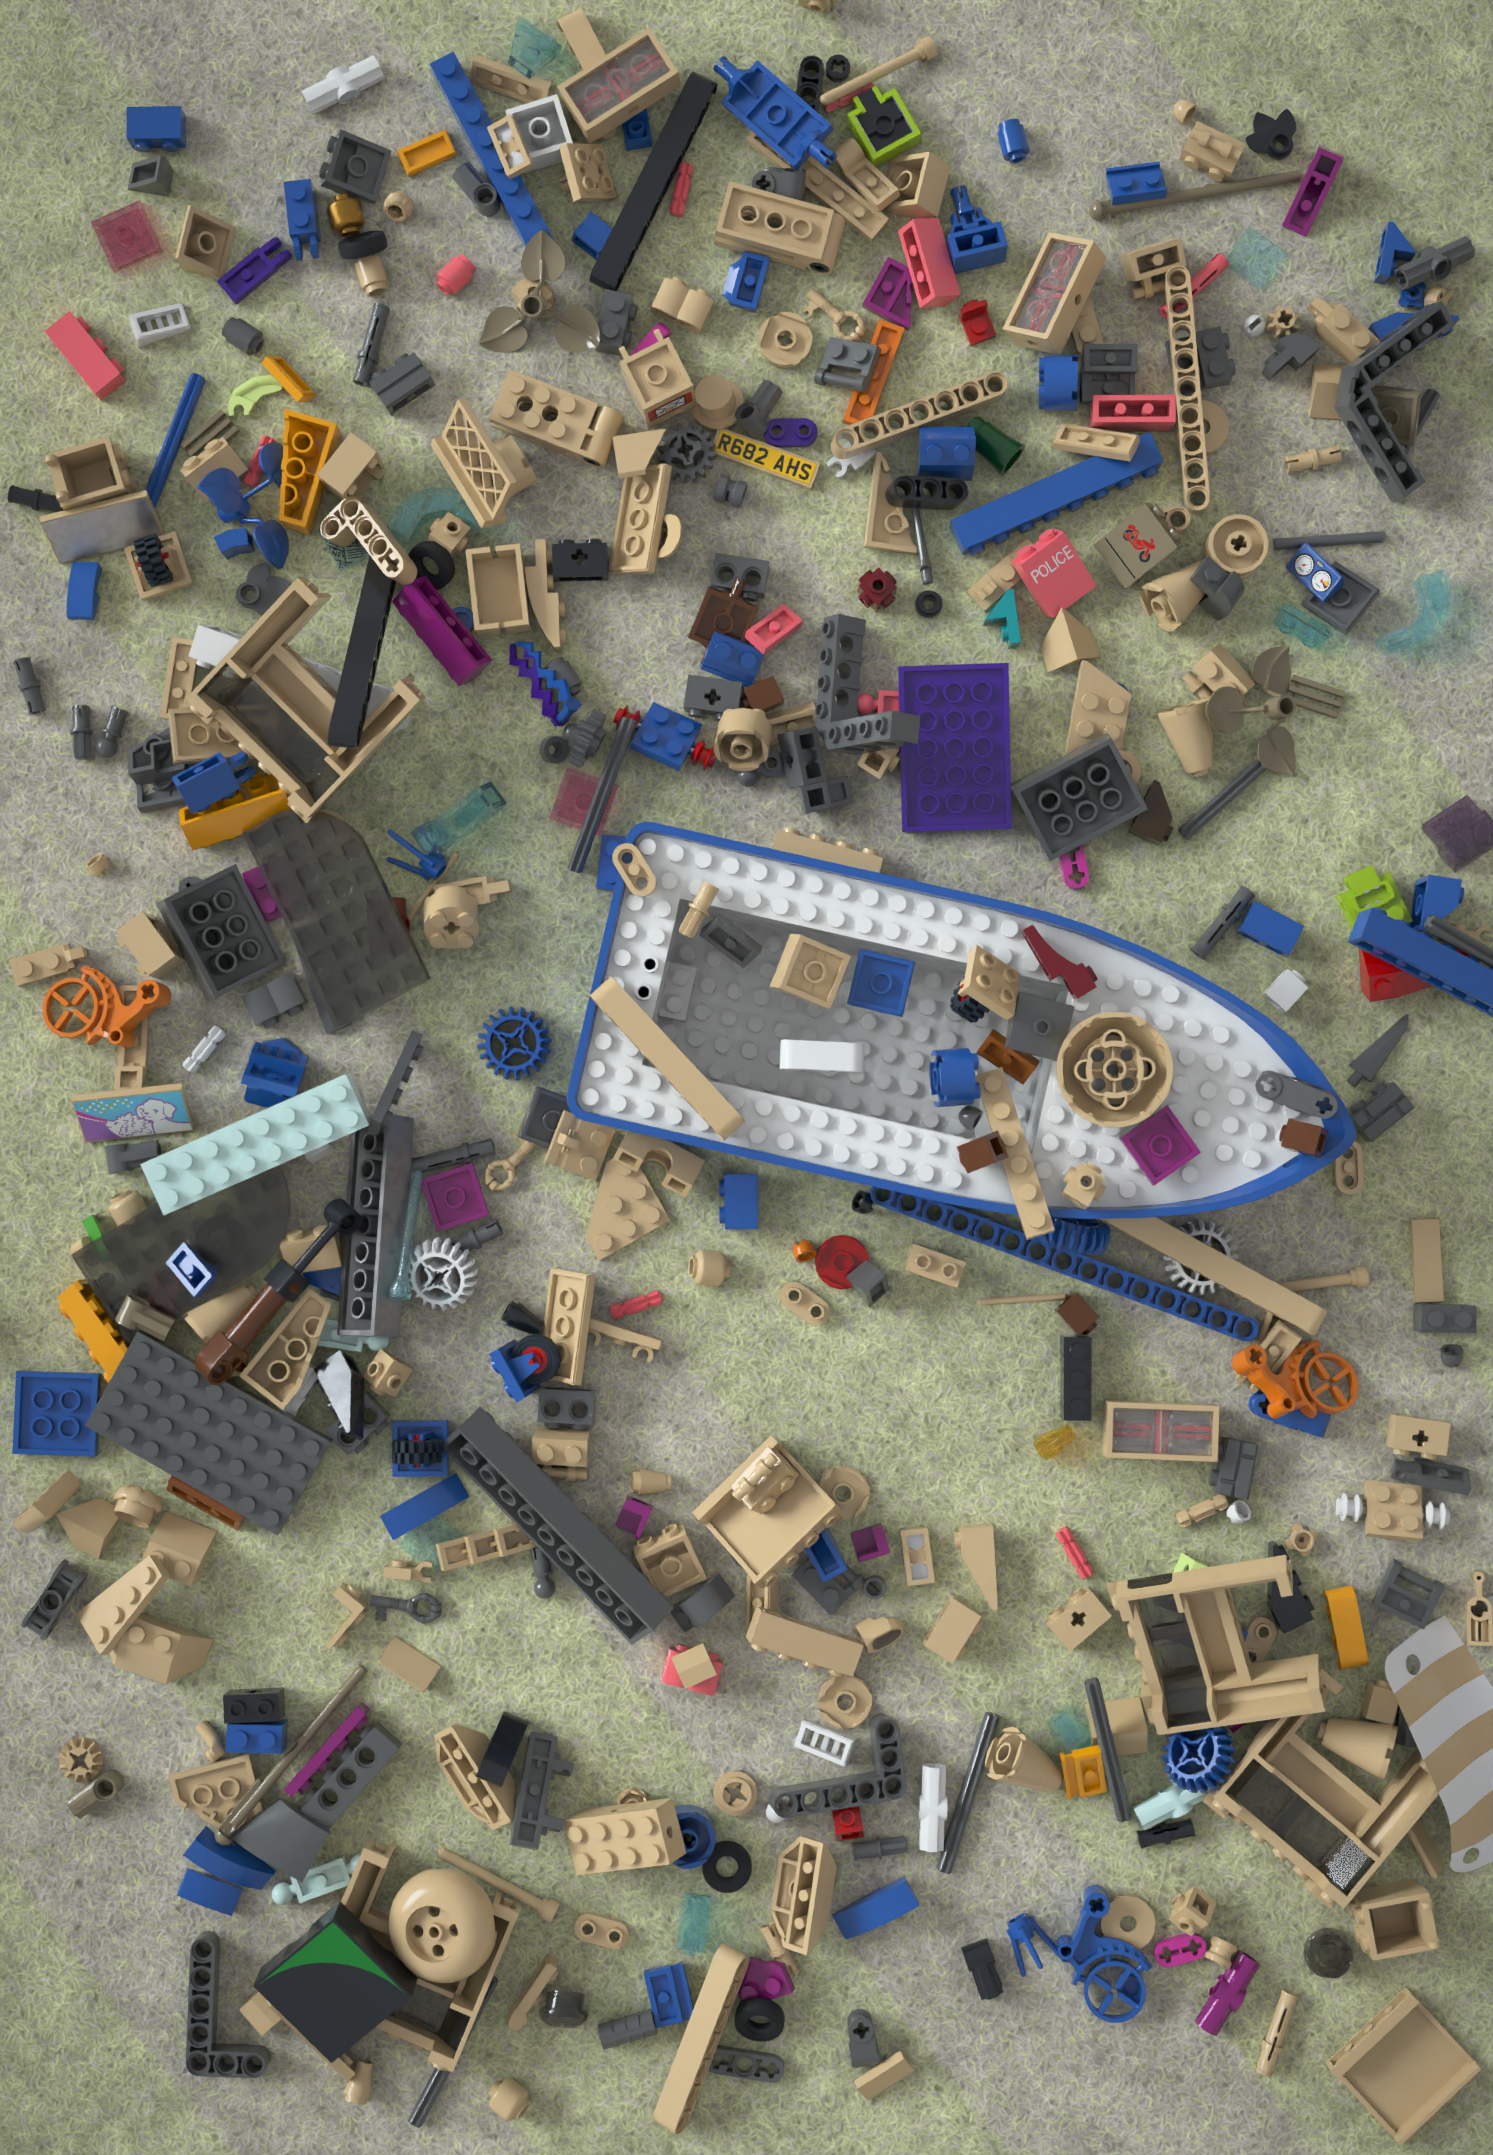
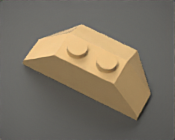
[110,1613,214,1684]
[434,1724,515,1830]
[771,1835,837,1956]

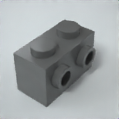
[596,289,637,356]

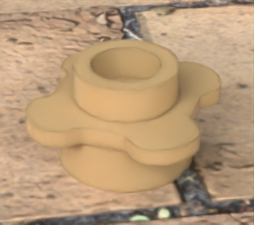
[1285,1523,1317,1556]

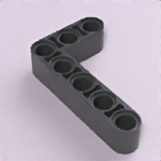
[769,1714,907,1818]
[186,1931,271,2078]

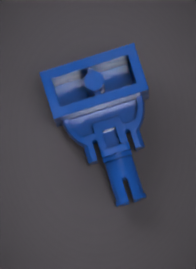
[947,185,1008,274]

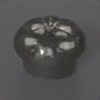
[1304,1928,1354,1978]
[539,1991,589,2028]

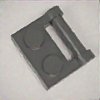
[814,337,881,393]
[792,1558,866,1615]
[1372,1559,1444,1629]

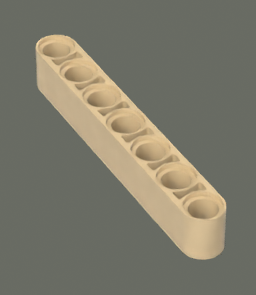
[831,371,1008,460]
[589,976,745,1141]
[653,1943,749,2135]

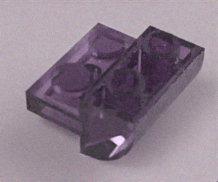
[1422,795,1493,873]

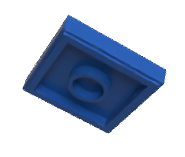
[847,949,915,1017]

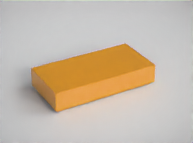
[397,129,457,177]
[262,356,316,402]

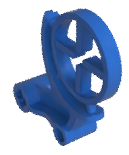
[1057,1885,1152,2023]

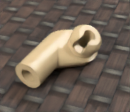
[195,1720,225,1762]

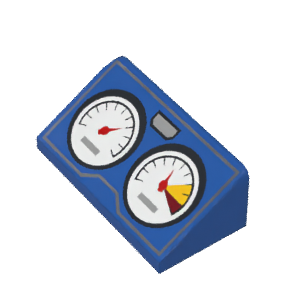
[1286,543,1344,603]

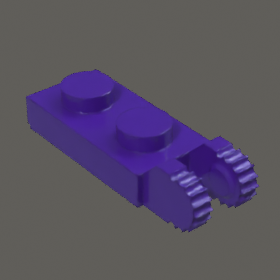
[217,237,292,305]

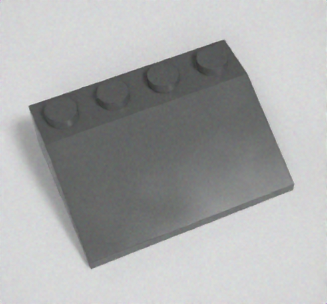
[1011,732,1148,861]
[156,864,286,1001]

